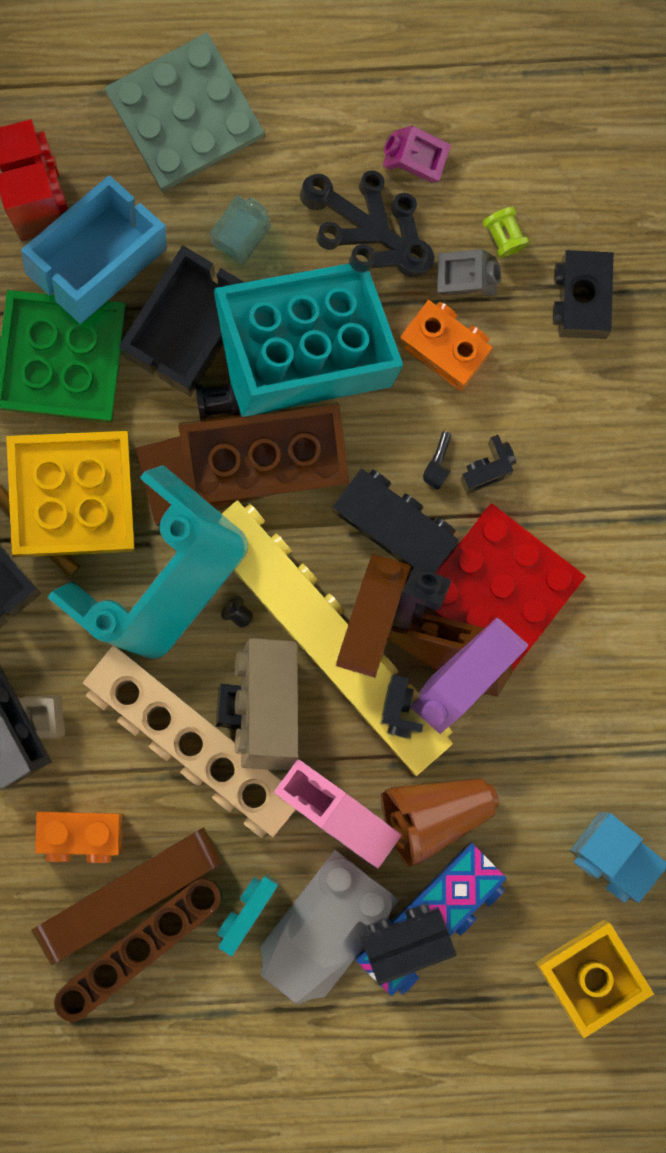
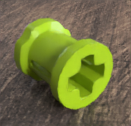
[482,207,531,259]

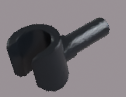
[423,431,452,490]

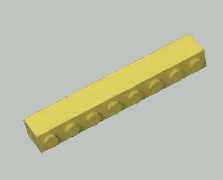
[222,500,453,776]

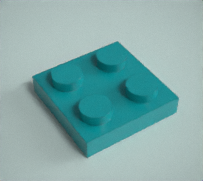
[216,874,279,957]

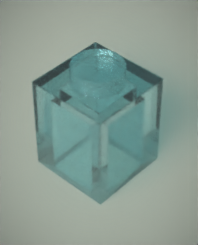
[210,195,271,265]

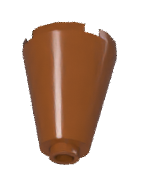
[381,778,499,867]

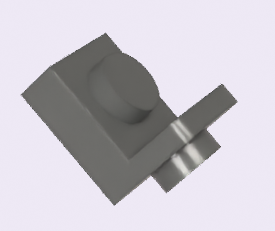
[438,249,501,296]

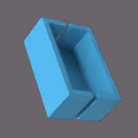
[21,175,167,324]

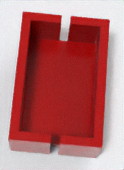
[0,119,69,241]

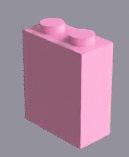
[274,759,402,869]

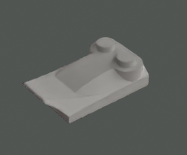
[260,850,399,1005]

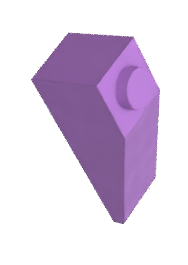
[410,617,528,734]

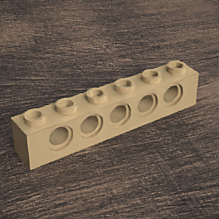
[83,646,296,838]

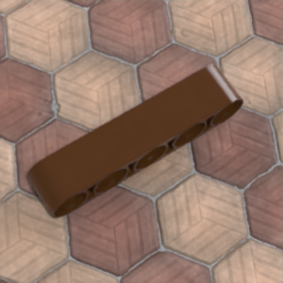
[31,827,224,966]
[54,878,223,1022]

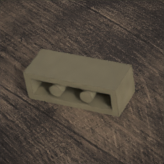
[235,638,298,771]

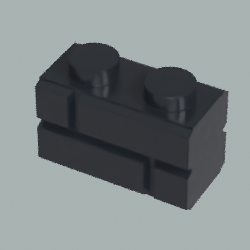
[360,902,457,986]

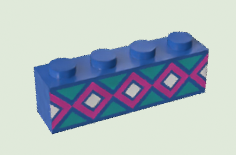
[355,842,507,996]

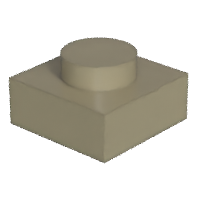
[18,695,65,738]

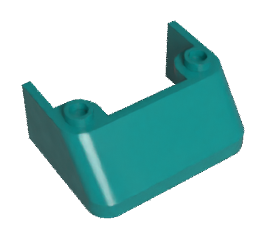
[48,465,248,659]

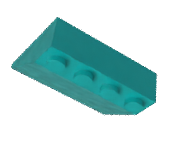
[214,260,403,417]

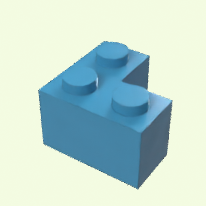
[570,812,666,903]

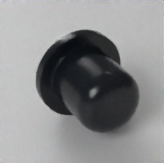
[221,596,253,628]

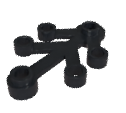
[299,171,435,277]

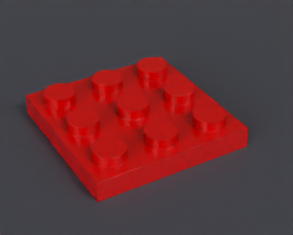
[430,503,586,672]

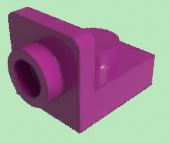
[383,125,451,183]

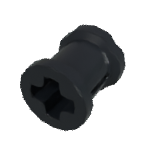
[195,380,240,420]

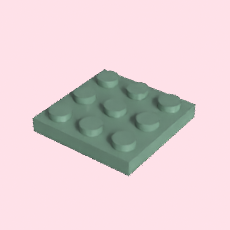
[104,32,265,193]

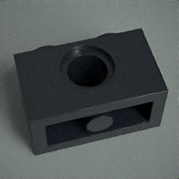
[553,250,614,339]

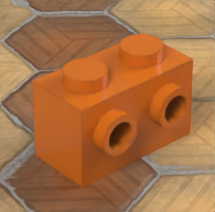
[398,299,493,392]
[35,812,123,863]

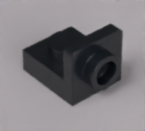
[460,435,516,495]
[393,566,451,631]
[379,674,424,739]

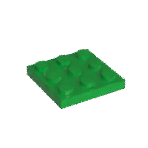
[0,290,127,423]

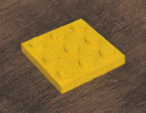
[6,431,134,558]

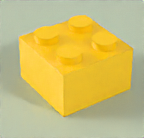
[535,920,654,1038]

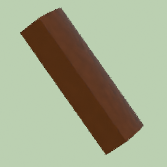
[178,402,350,503]

